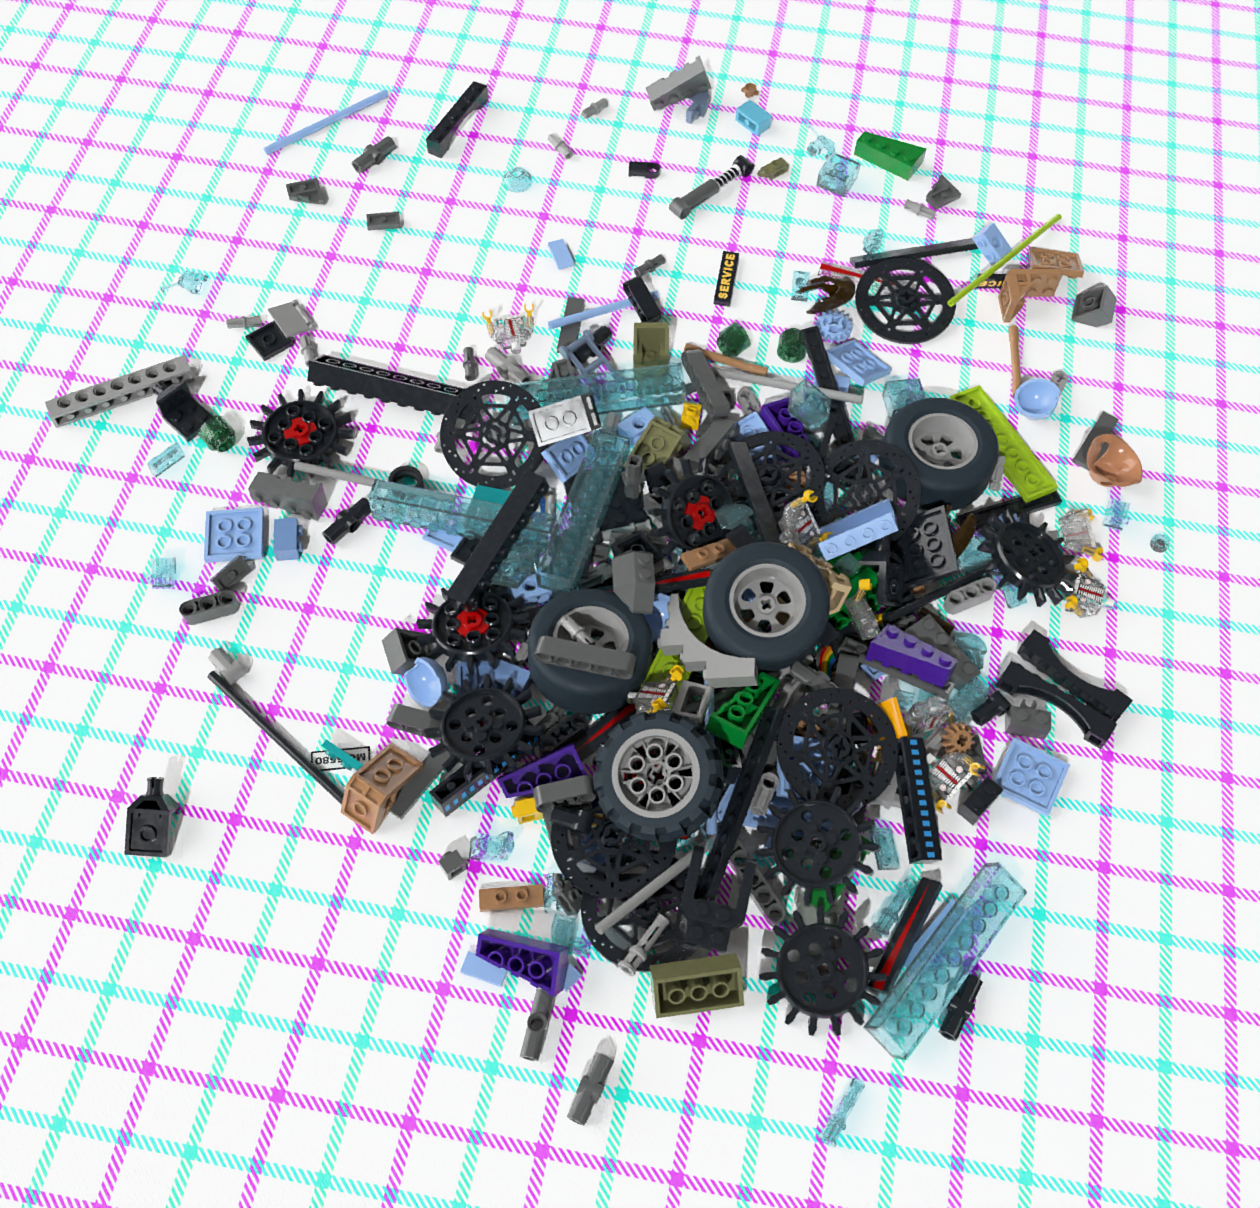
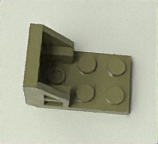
[633,322,669,396]
[623,416,692,479]

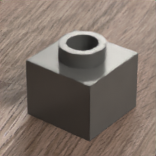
[438,849,467,881]

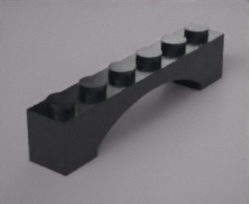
[426,81,488,158]
[1017,629,1133,722]
[996,660,1117,750]

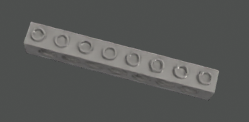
[45,355,195,428]

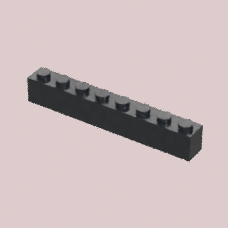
[446,469,550,612]

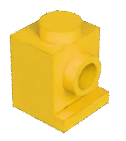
[680,402,702,430]
[511,797,543,824]

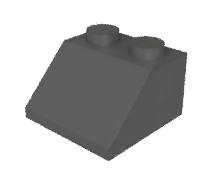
[1071,285,1117,328]
[381,628,431,675]

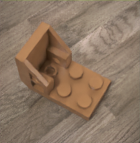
[998,269,1063,323]
[340,742,424,835]

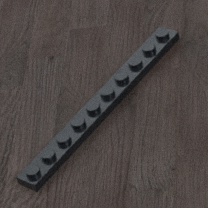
[694,707,786,902]

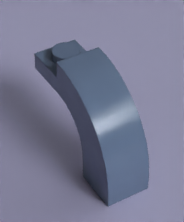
[686,90,709,124]

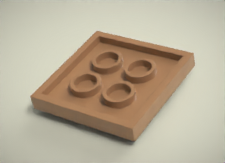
[1028,247,1084,279]

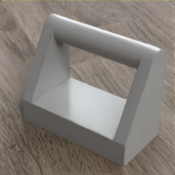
[672,680,714,724]

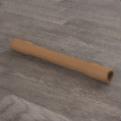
[1008,325,1023,398]
[683,343,768,377]

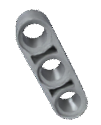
[943,577,997,615]

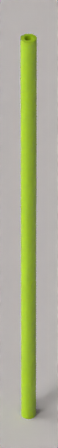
[947,214,1062,307]

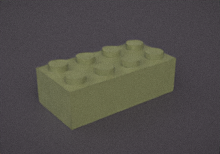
[649,953,744,1019]

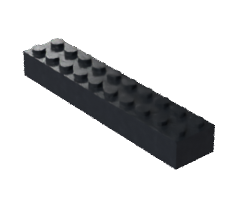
[307,354,490,424]

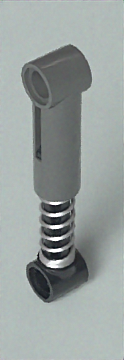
[669,155,754,220]

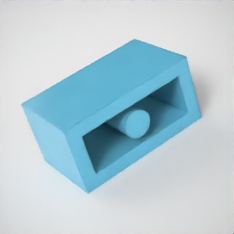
[735,100,772,137]

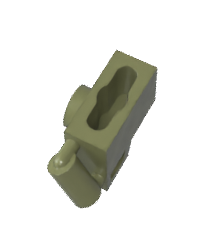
[757,157,789,180]

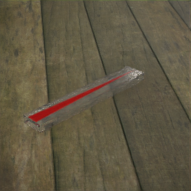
[817,260,917,294]

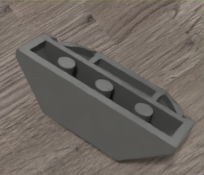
[612,550,655,614]

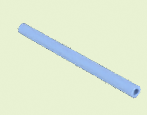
[548,291,659,330]

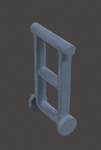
[559,329,627,400]

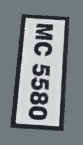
[311,746,370,771]

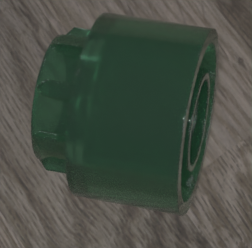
[716,322,751,357]
[777,328,807,363]
[198,416,236,453]

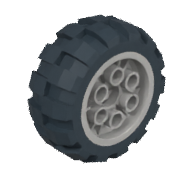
[593,710,725,843]

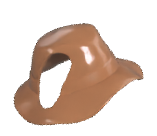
[1087,434,1143,487]

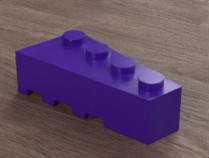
[759,396,809,469]
[865,623,958,687]
[497,743,587,798]
[475,928,569,997]

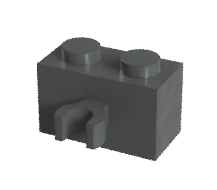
[1004,699,1051,740]

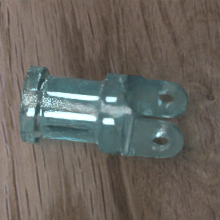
[543,873,564,913]

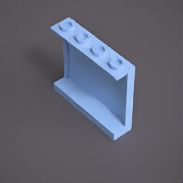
[818,498,898,561]

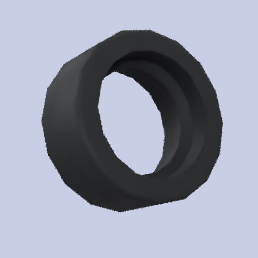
[388,465,424,501]

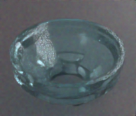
[503,167,532,193]

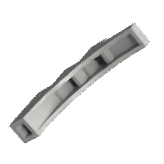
[657,594,758,688]

